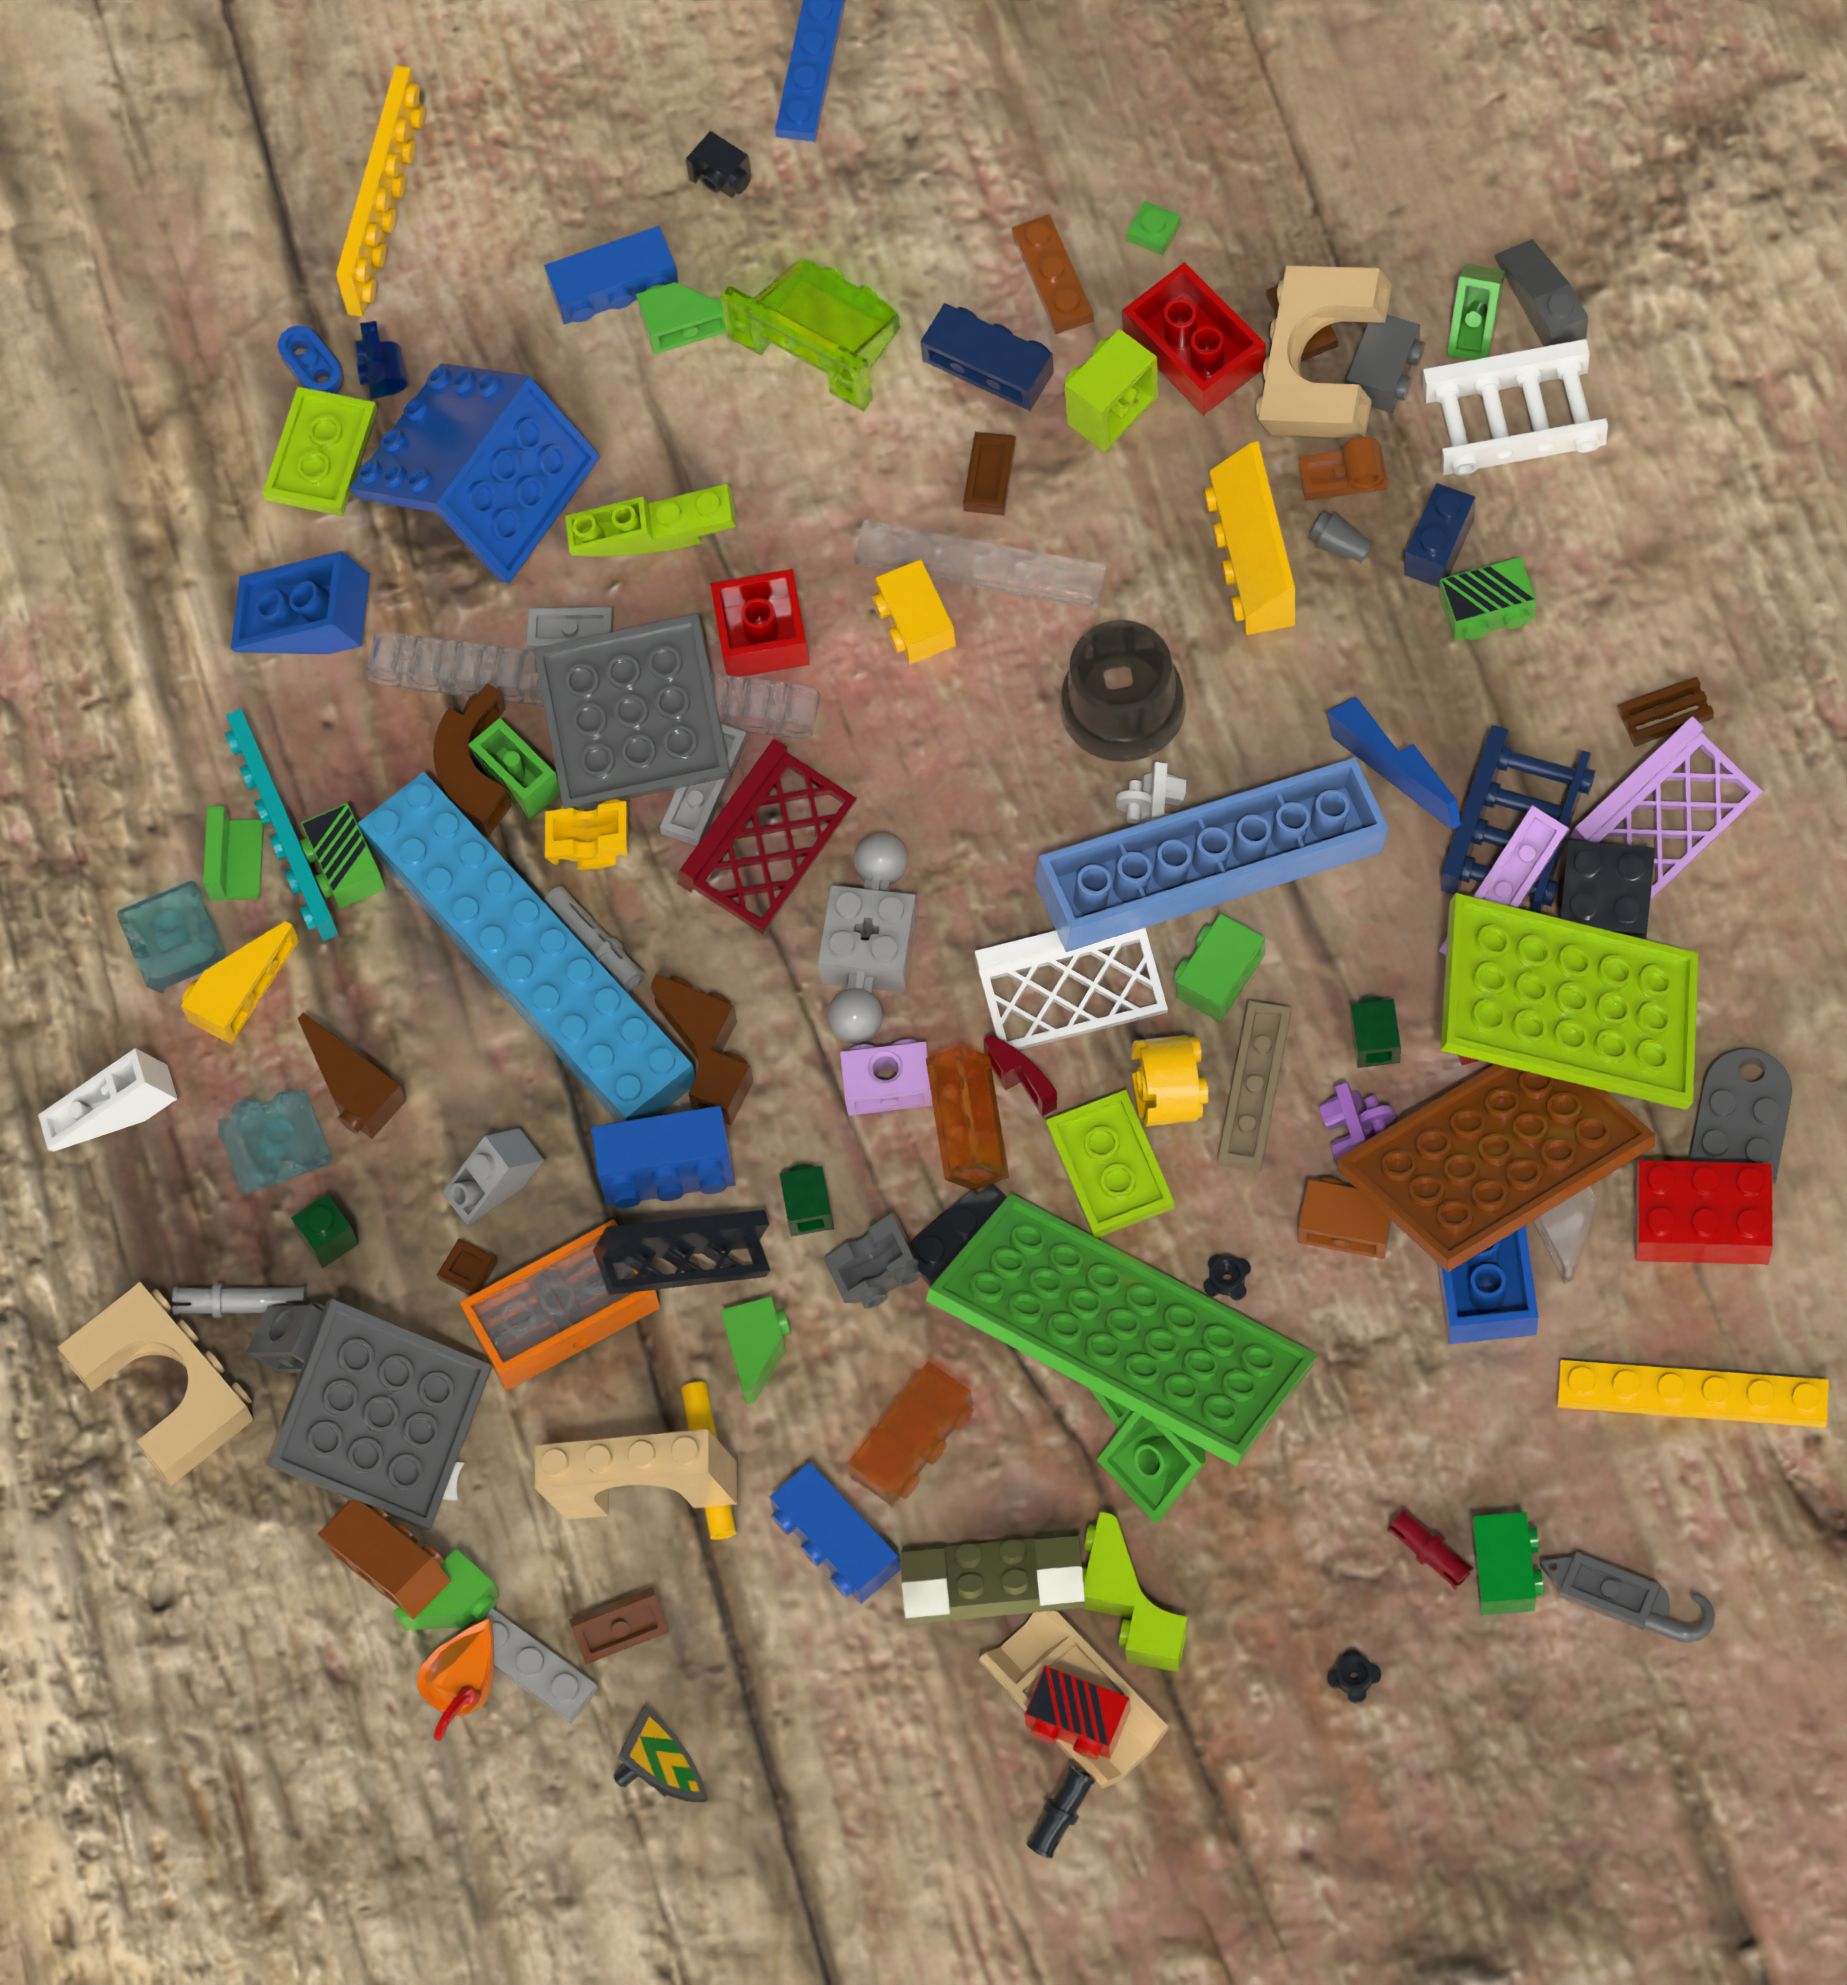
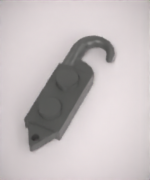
[1540,1552,1715,1643]

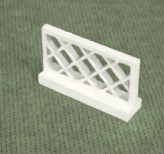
[975,927,1168,1050]

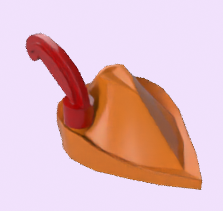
[416,1618,494,1742]

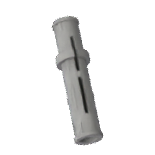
[544,886,645,992]
[172,1283,307,1318]

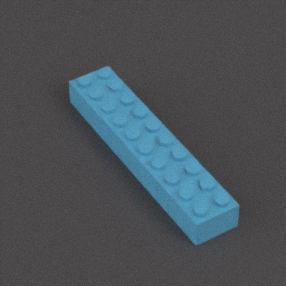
[358,772,696,1122]

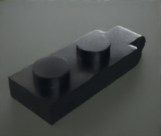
[910,1184,1007,1287]

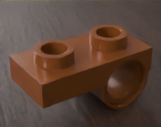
[1299,437,1388,501]

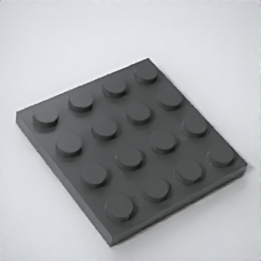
[533,613,731,810]
[265,1299,492,1530]

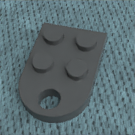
[1690,1049,1792,1184]

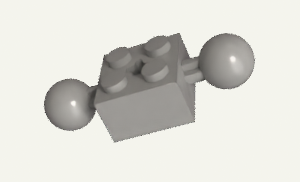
[818,832,918,1044]

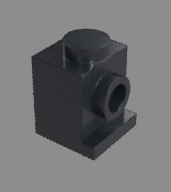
[685,131,752,198]

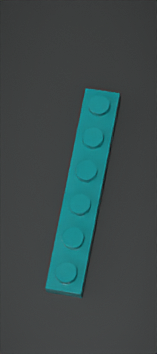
[224,709,339,941]

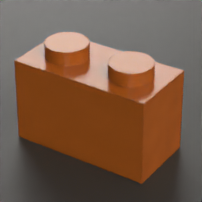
[1298,1178,1392,1259]

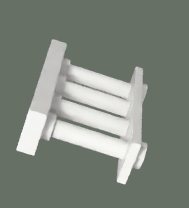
[1422,339,1608,475]

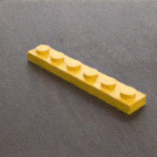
[1557,1360,1829,1428]

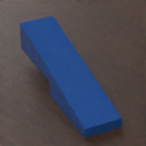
[1327,697,1461,830]

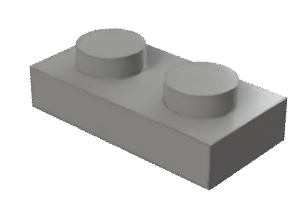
[527,607,613,653]

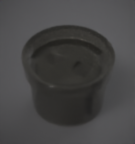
[1060,620,1186,762]

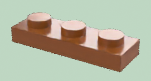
[1012,214,1094,335]

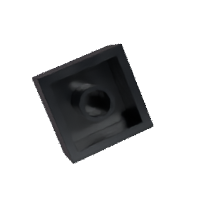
[1561,840,1655,939]

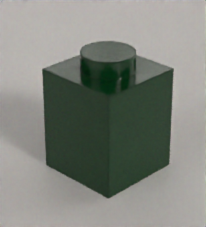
[1350,997,1401,1068]
[779,1164,834,1237]
[291,1194,358,1269]

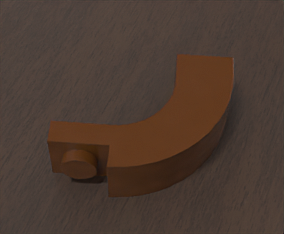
[433,683,512,838]

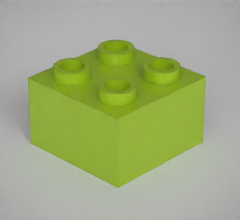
[1064,329,1159,452]

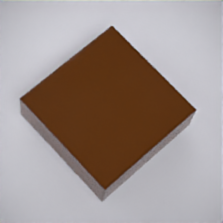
[437,1238,498,1296]

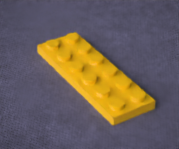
[336,65,425,317]

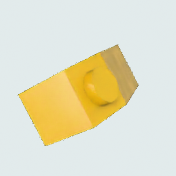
[181,921,299,1044]

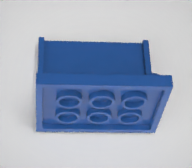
[349,363,601,583]

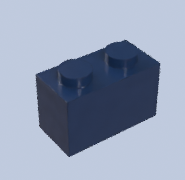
[1405,483,1476,588]

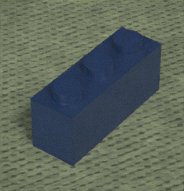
[920,303,1054,411]

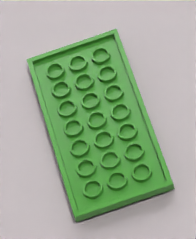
[926,1193,1317,1467]

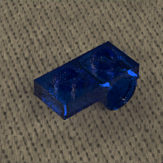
[354,321,408,399]

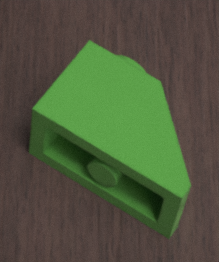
[1447,264,1505,360]
[636,282,732,355]
[720,1296,791,1405]
[393,1548,499,1630]

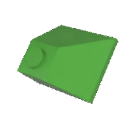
[1097,1412,1206,1524]

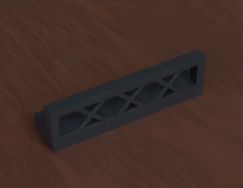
[593,1210,770,1295]

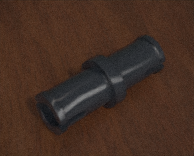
[1026,1765,1096,1859]

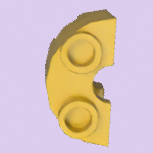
[545,799,628,870]

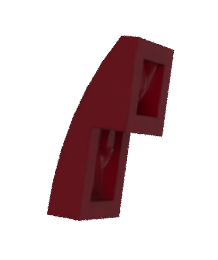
[984,1035,1057,1117]

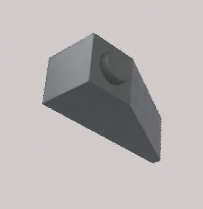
[1495,239,1588,347]

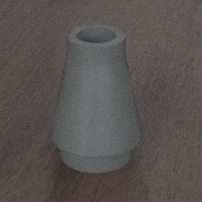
[1308,510,1373,563]

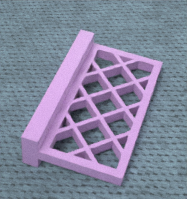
[1568,716,1763,901]

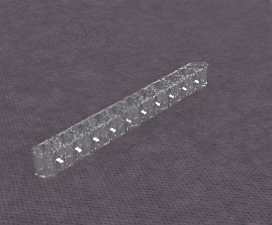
[365,632,820,739]

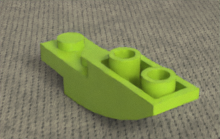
[565,484,737,557]

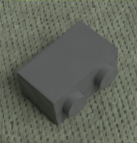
[1346,315,1425,413]

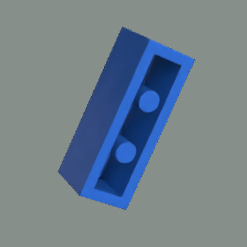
[544,226,679,325]
[770,1462,901,1604]

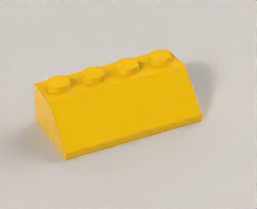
[1203,441,1295,635]

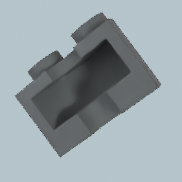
[823,1213,922,1309]

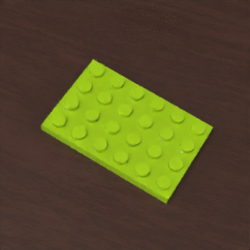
[1440,893,1699,1110]

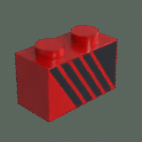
[1024,1665,1131,1760]

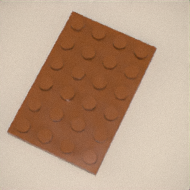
[1337,1064,1655,1272]

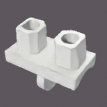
[1115,762,1186,824]

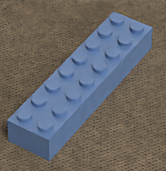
[1034,757,1389,952]

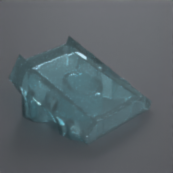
[117,881,226,994]
[218,1090,331,1194]

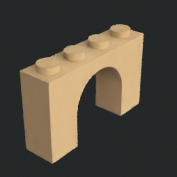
[1256,266,1392,438]
[57,1282,253,1486]
[535,1429,737,1520]

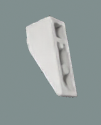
[38,1048,177,1152]

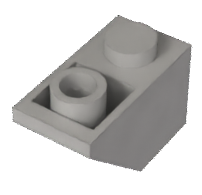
[442,1128,544,1225]

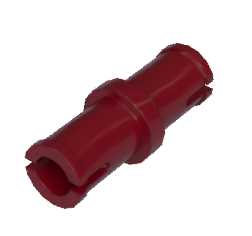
[1387,1509,1474,1589]

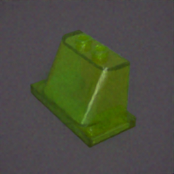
[720,258,900,412]

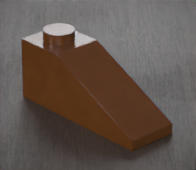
[298,1012,406,1139]

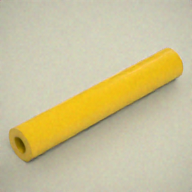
[681,1382,736,1540]

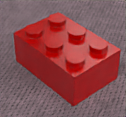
[1122,262,1266,415]
[1636,1160,1773,1265]

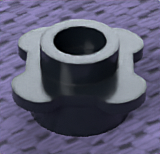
[1204,1255,1251,1301]
[1327,1650,1381,1703]

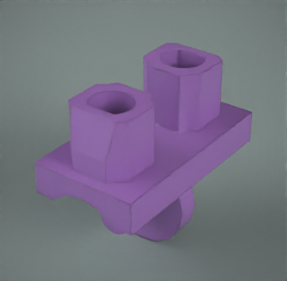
[1319,1082,1396,1161]

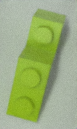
[1082,1512,1188,1672]

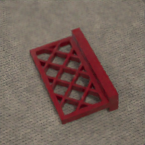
[677,738,857,934]

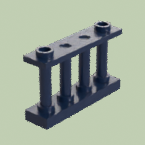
[1441,725,1596,914]

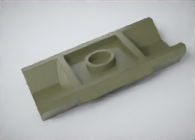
[900,1536,1086,1625]

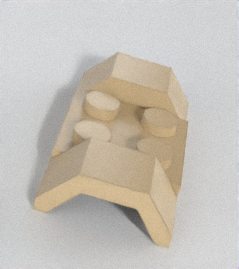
[979,1611,1169,1789]

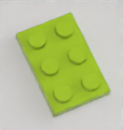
[262,386,378,517]
[1045,1090,1175,1238]

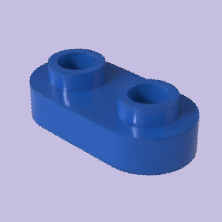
[278,325,343,394]

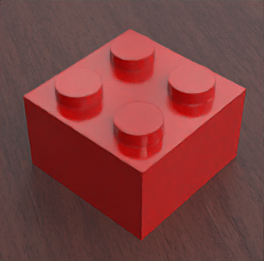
[710,569,810,679]

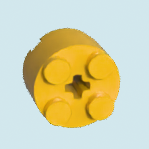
[1131,1035,1208,1127]

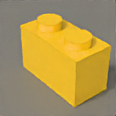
[872,559,956,664]

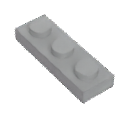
[660,724,748,846]
[481,1608,599,1724]

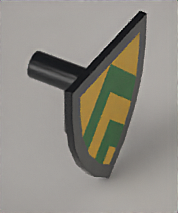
[614,1705,708,1802]

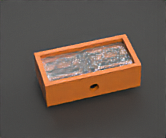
[459,1219,660,1391]

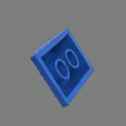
[231,551,370,655]

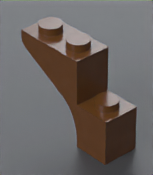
[651,974,753,1126]

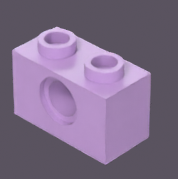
[840,1039,934,1116]

